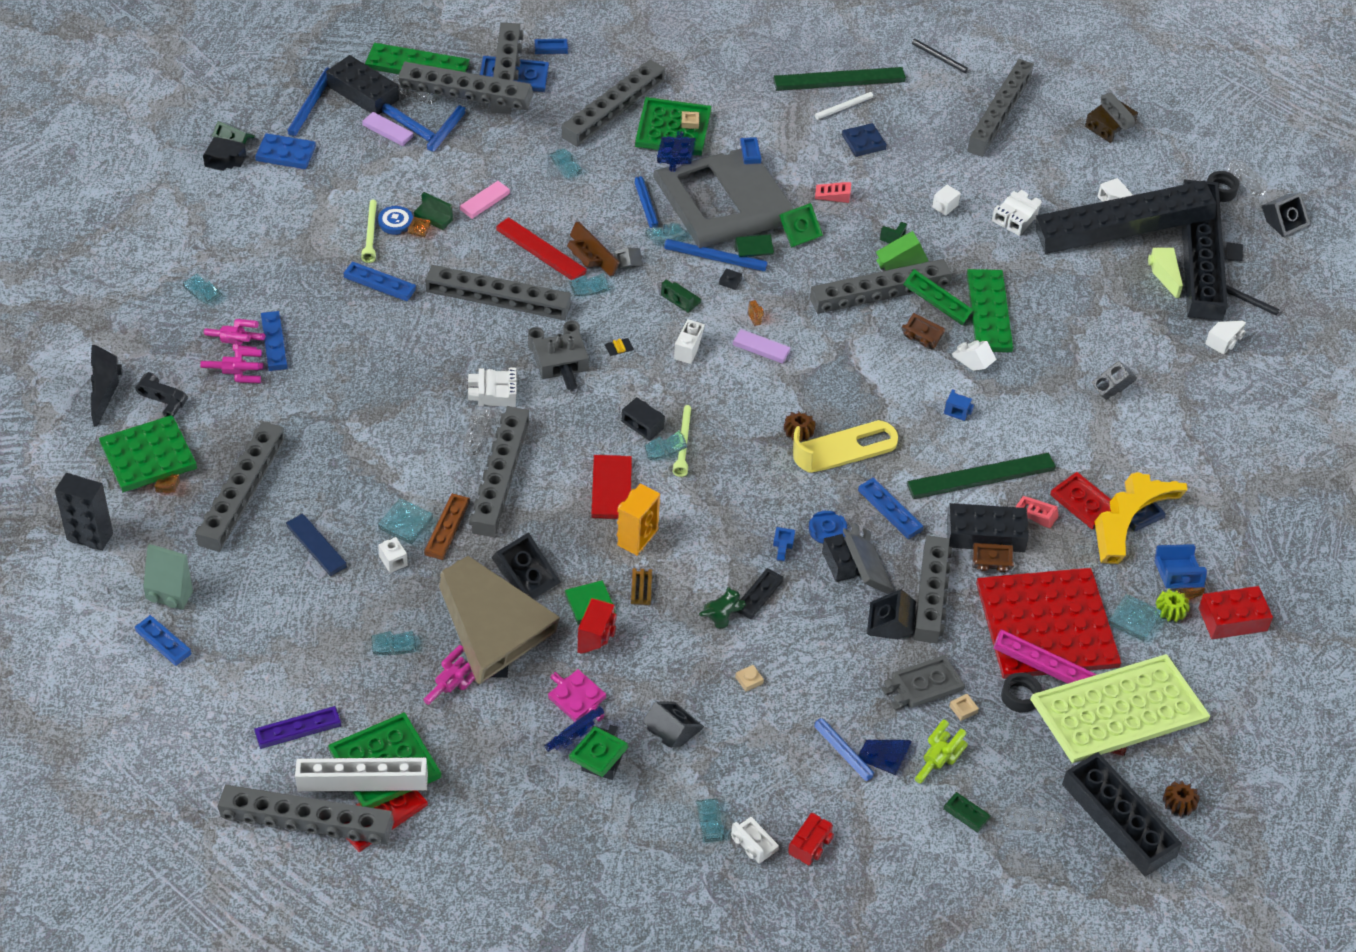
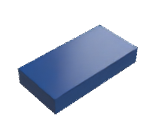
[534,39,568,54]
[740,137,762,164]

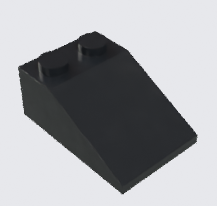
[491,532,561,599]

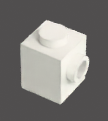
[932,185,961,216]
[378,537,408,573]

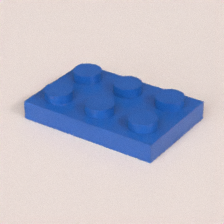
[255,133,316,169]

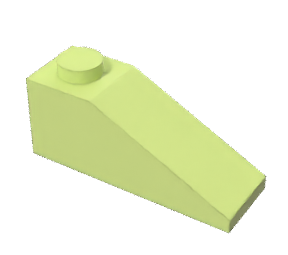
[1148,248,1183,298]

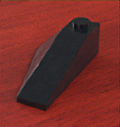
[91,345,123,427]

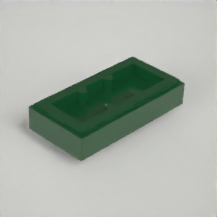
[943,792,991,833]

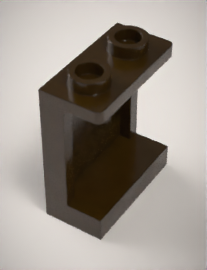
[1085,101,1138,143]

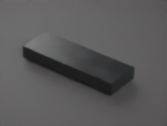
[737,568,784,619]

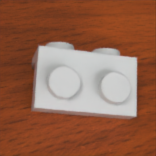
[731,817,779,864]

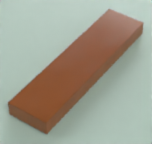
[424,493,470,560]

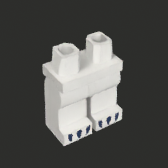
[992,190,1042,236]
[468,368,516,407]

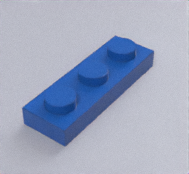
[135,615,192,666]

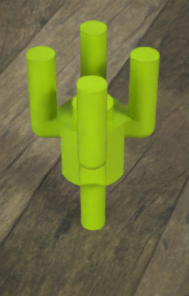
[914,719,968,784]

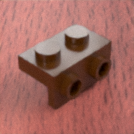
[901,313,945,349]
[972,543,1014,573]

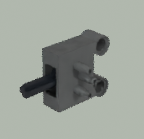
[528,320,589,391]

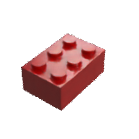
[1198,586,1273,639]

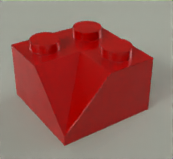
[577,598,617,654]

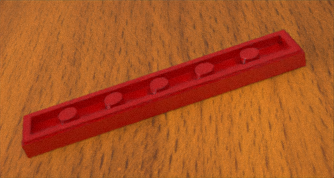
[496,217,586,282]

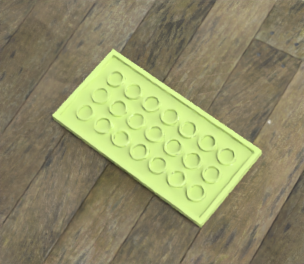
[1030,654,1210,764]

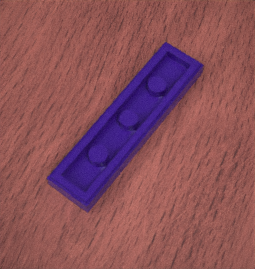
[254,706,342,749]

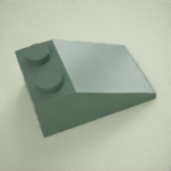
[143,544,193,610]

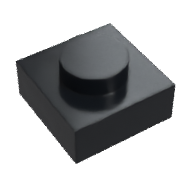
[719,268,742,290]

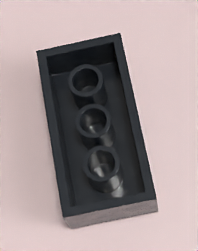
[326,55,399,115]
[55,473,113,551]
[947,503,1029,553]

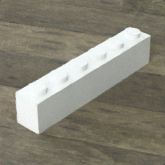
[295,758,428,792]

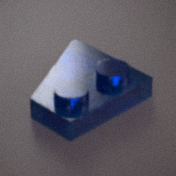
[858,740,912,776]

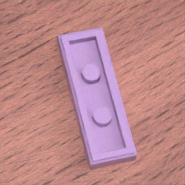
[362,112,413,146]
[733,329,791,364]

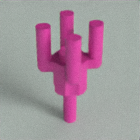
[204,319,265,352]
[200,349,264,383]
[423,645,475,705]

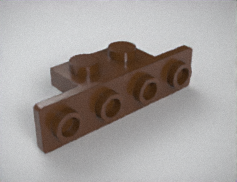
[567,222,620,276]

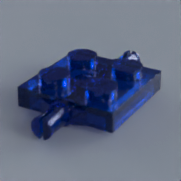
[657,131,696,172]
[544,706,604,752]

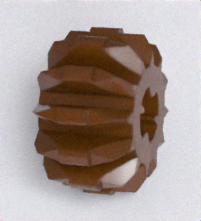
[783,411,816,442]
[1163,780,1200,817]

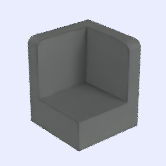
[614,247,643,269]

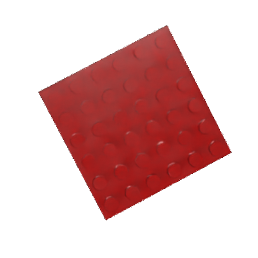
[976,568,1121,679]

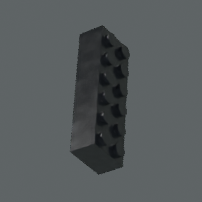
[1062,752,1182,877]

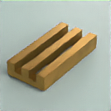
[631,568,652,605]

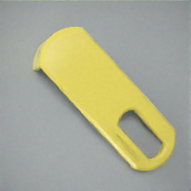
[793,420,898,473]

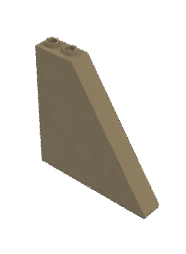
[439,556,560,684]

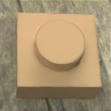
[682,112,699,129]
[735,665,764,692]
[949,694,979,721]

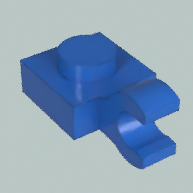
[773,527,795,561]

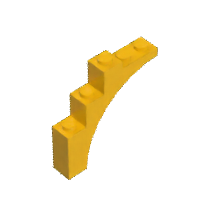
[1095,472,1188,564]

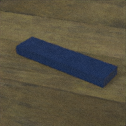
[286,513,347,577]

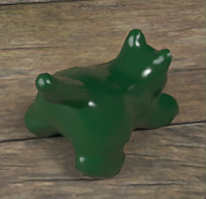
[699,587,745,629]

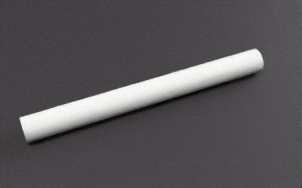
[815,92,873,120]

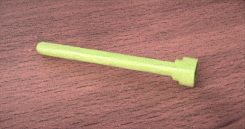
[361,199,377,263]
[673,405,691,477]

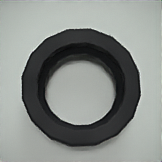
[1207,171,1240,202]
[1001,672,1042,713]

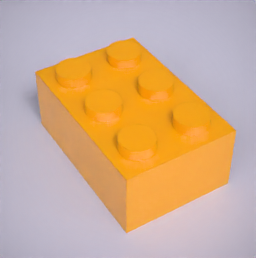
[616,483,660,556]

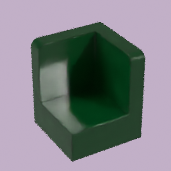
[880,222,907,244]

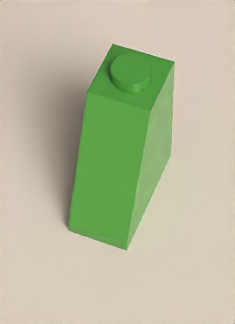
[876,231,929,271]

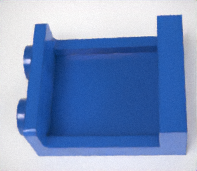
[1154,544,1207,588]

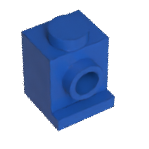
[944,389,974,421]

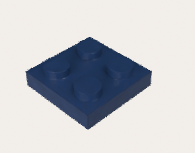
[842,123,887,157]

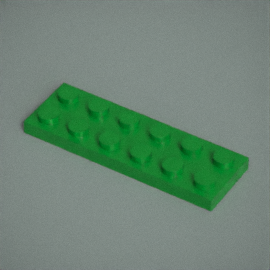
[365,43,470,74]
[967,269,1013,353]

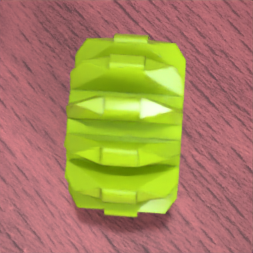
[1155,589,1190,623]

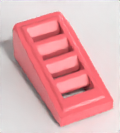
[815,182,851,203]
[1016,496,1059,528]

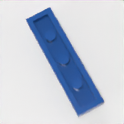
[343,261,416,301]
[261,311,287,371]
[858,478,924,540]

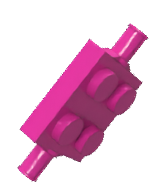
[548,669,606,723]

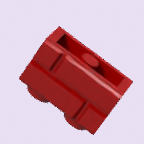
[788,813,834,865]

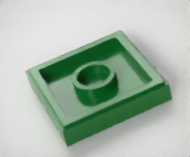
[779,203,823,248]
[565,580,616,625]
[569,726,629,777]

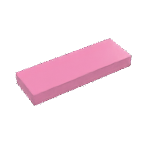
[460,181,510,219]

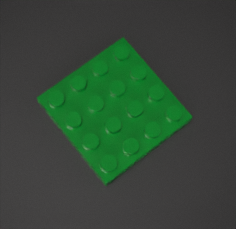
[635,97,712,156]
[99,415,197,493]
[328,712,442,808]

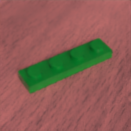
[903,269,973,325]

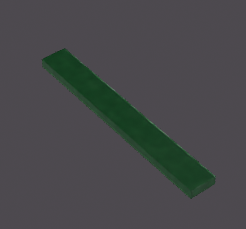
[773,67,906,91]
[907,452,1056,499]

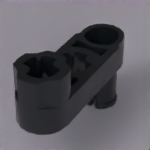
[135,372,188,417]

